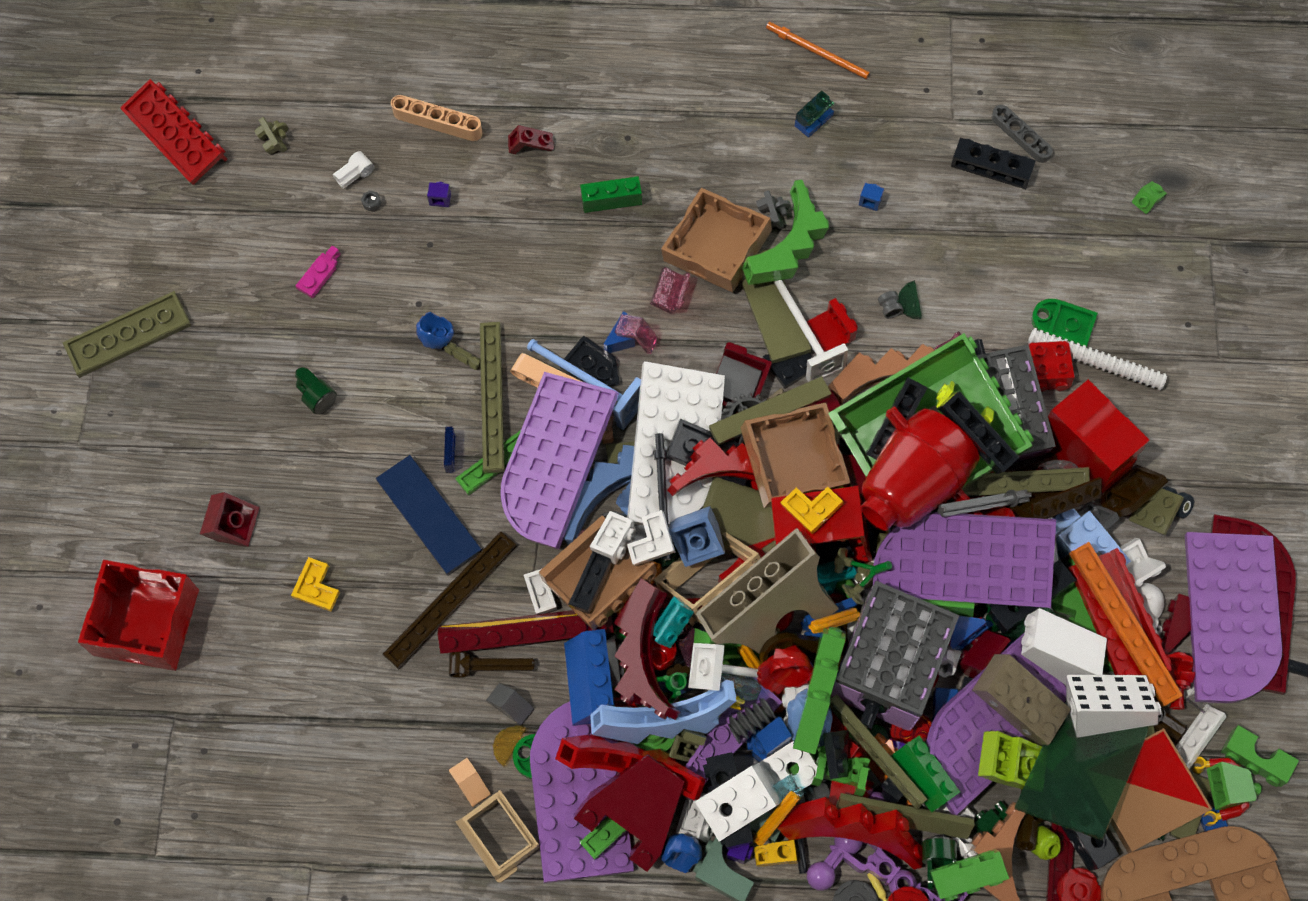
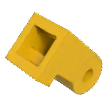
[754,840,798,867]

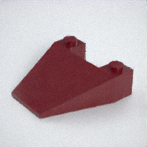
[574,754,684,872]

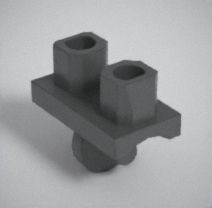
[756,190,791,230]

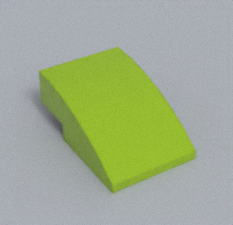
[978,731,1048,793]

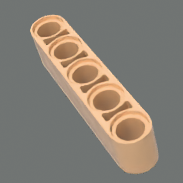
[391,95,483,141]
[510,353,582,388]

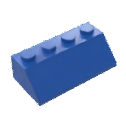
[564,629,615,726]

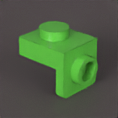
[1132,181,1167,214]

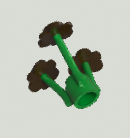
[655,664,690,704]

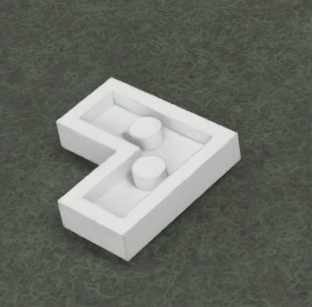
[627,510,675,566]
[524,569,557,614]

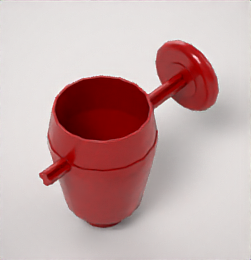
[860,406,1015,531]

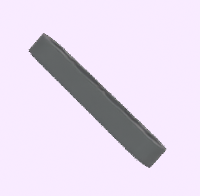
[991,105,1053,163]

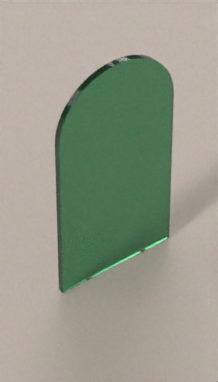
[1015,701,1148,841]

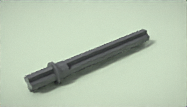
[937,490,1032,517]

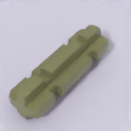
[444,342,481,370]

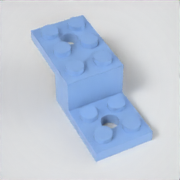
[1053,508,1131,565]

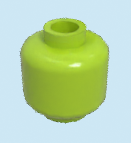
[1030,826,1061,860]

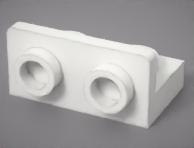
[590,511,636,565]
[676,793,713,844]

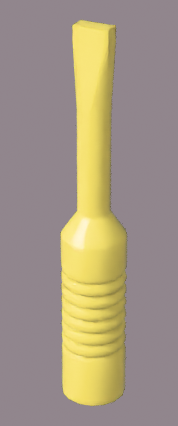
[867,873,887,901]

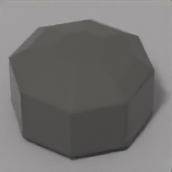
[361,190,382,212]

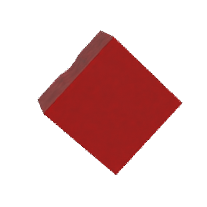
[1048,379,1150,501]
[771,486,873,563]
[78,560,199,671]

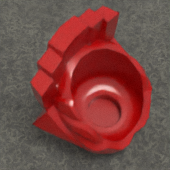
[757,645,813,695]

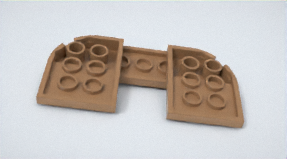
[1100,826,1290,901]

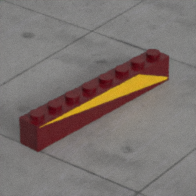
[437,610,613,654]

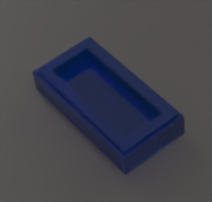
[444,426,456,473]

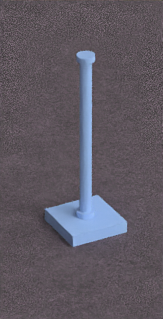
[527,339,641,430]

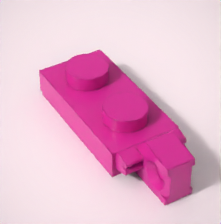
[296,246,340,299]

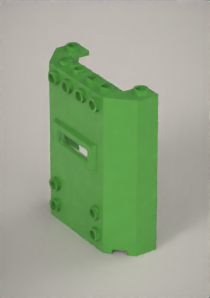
[828,333,1034,488]

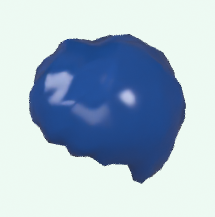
[416,312,454,349]
[661,833,702,873]

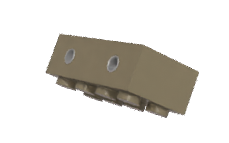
[972,654,1071,746]

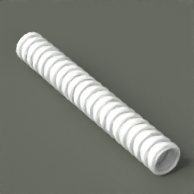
[1028,328,1167,391]

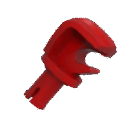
[1167,651,1195,710]

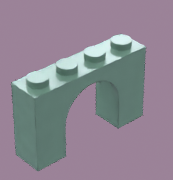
[693,804,781,901]

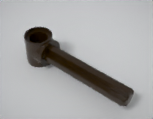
[449,652,534,678]

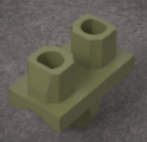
[254,117,288,155]

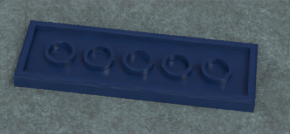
[376,455,482,576]

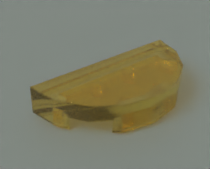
[493,725,526,767]

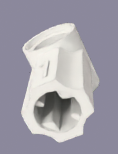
[333,151,374,188]
[939,645,961,678]

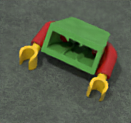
[1193,757,1261,826]

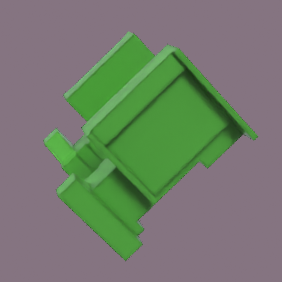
[811,747,870,797]

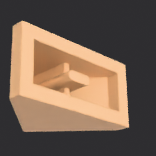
[449,758,491,807]

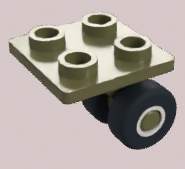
[1129,486,1194,535]

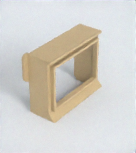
[455,790,540,883]

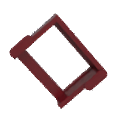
[716,342,772,414]

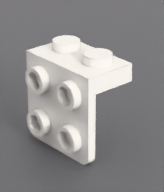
[1120,538,1166,587]

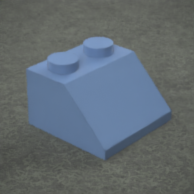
[669,506,725,567]

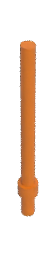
[766,22,870,79]

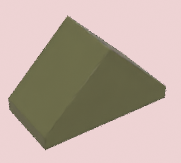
[669,733,699,762]

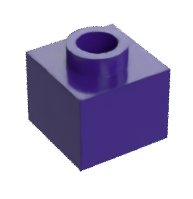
[427,182,451,207]
[727,845,754,864]

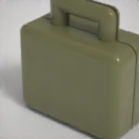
[701,478,776,557]

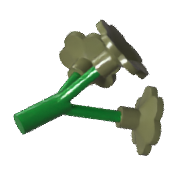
[834,548,892,605]

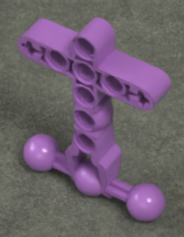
[806,791,968,901]

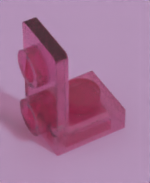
[615,314,657,354]

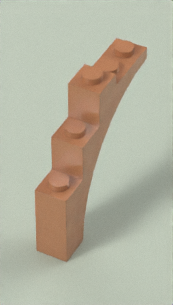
[828,344,935,405]
[970,801,1029,901]

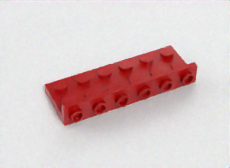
[120,79,228,185]
[1069,548,1172,675]

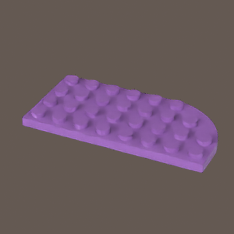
[501,372,619,550]
[873,512,1056,608]
[1185,532,1282,703]
[926,632,1067,815]
[530,702,634,883]

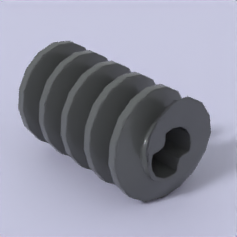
[727,698,776,744]

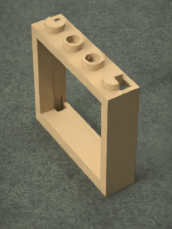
[653,532,761,623]

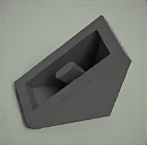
[486,683,534,726]

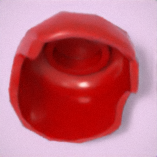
[652,638,677,671]

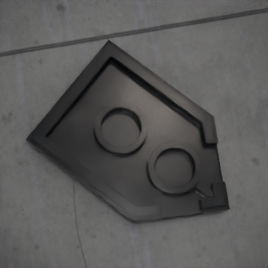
[559,335,620,386]

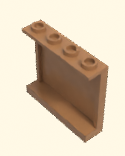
[539,516,657,630]

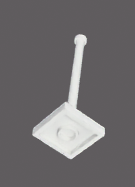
[773,280,848,382]
[688,643,810,691]

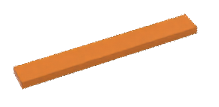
[1069,542,1183,707]

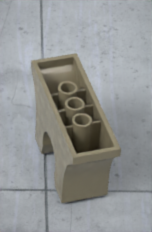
[696,528,839,656]

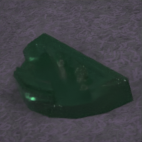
[898,280,922,319]

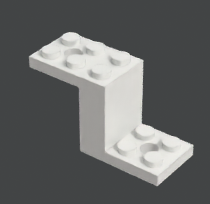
[695,741,818,842]

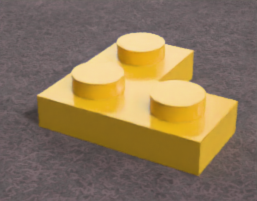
[780,486,844,534]
[291,557,340,612]

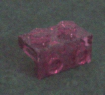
[650,267,690,314]

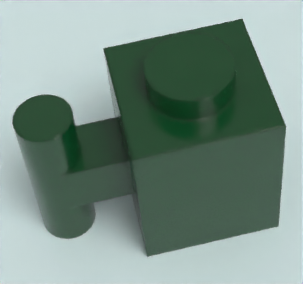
[973,801,1008,835]

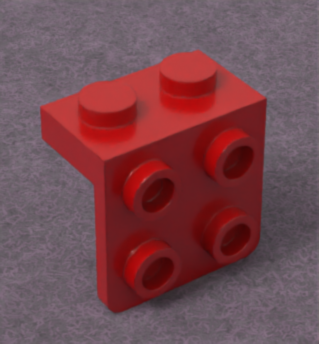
[806,298,858,352]
[1029,341,1075,392]

